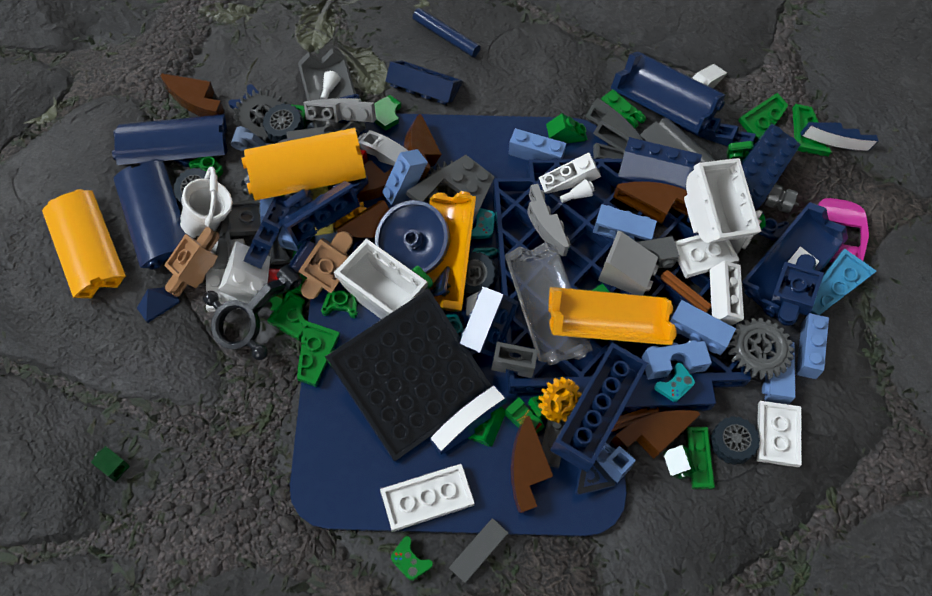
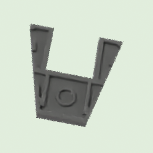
[406,155,495,222]
[213,200,291,270]

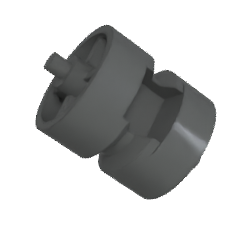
[764,184,799,214]

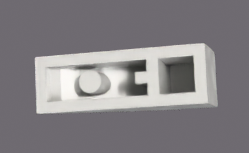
[692,64,727,88]

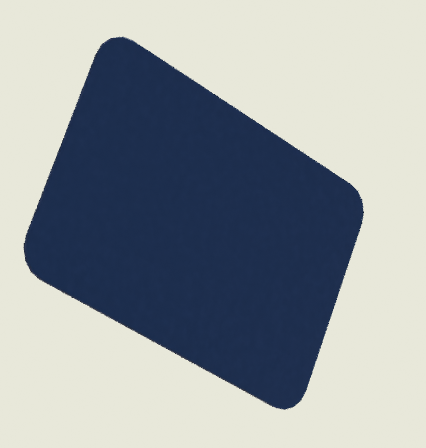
[290,114,626,537]

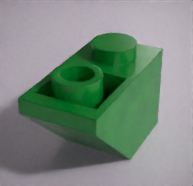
[546,113,587,143]

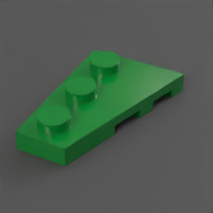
[738,93,789,142]
[792,104,832,156]
[297,320,340,387]

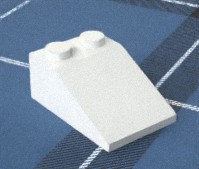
[218,241,270,303]

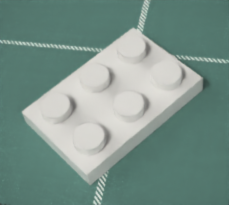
[675,235,739,278]
[757,401,801,468]

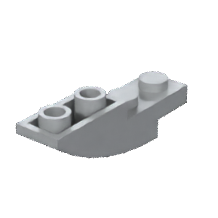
[304,98,376,122]
[358,130,408,166]
[527,184,570,256]

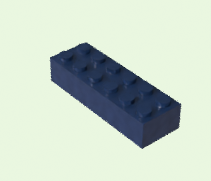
[741,123,801,211]
[550,343,648,473]

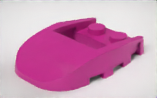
[817,198,869,263]

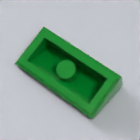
[468,406,506,447]

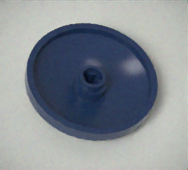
[375,200,450,274]

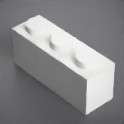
[710,261,744,326]

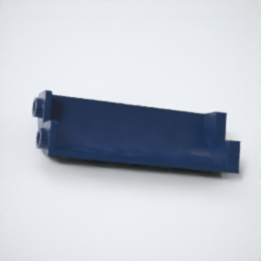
[611,51,726,134]
[112,114,228,165]
[113,161,186,270]
[742,202,848,318]

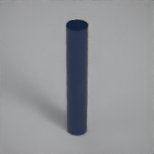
[413,8,480,57]

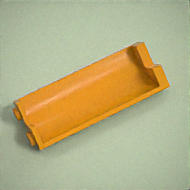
[241,128,366,201]
[42,189,126,298]
[427,191,476,312]
[548,287,677,345]

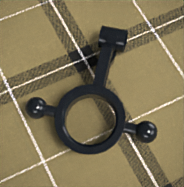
[203,265,303,360]

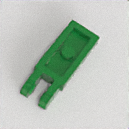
[601,90,646,129]

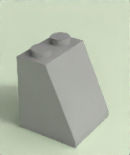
[598,230,659,295]

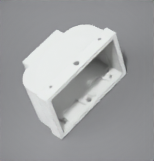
[684,158,761,243]
[334,238,428,319]

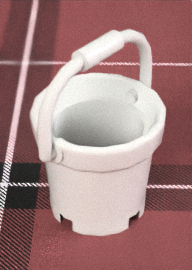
[180,167,233,238]

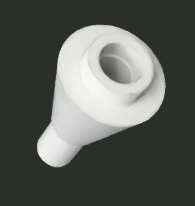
[320,71,340,99]
[560,179,594,203]

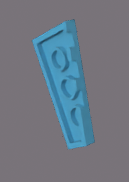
[811,248,876,315]

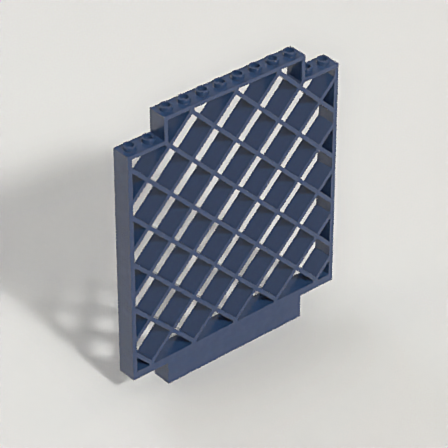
[492,158,751,413]

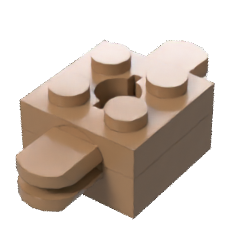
[164,227,220,297]
[298,231,353,299]

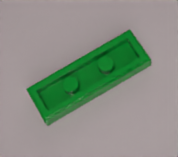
[686,427,714,489]

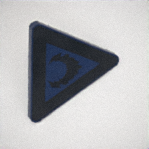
[430,266,451,297]
[575,460,616,495]

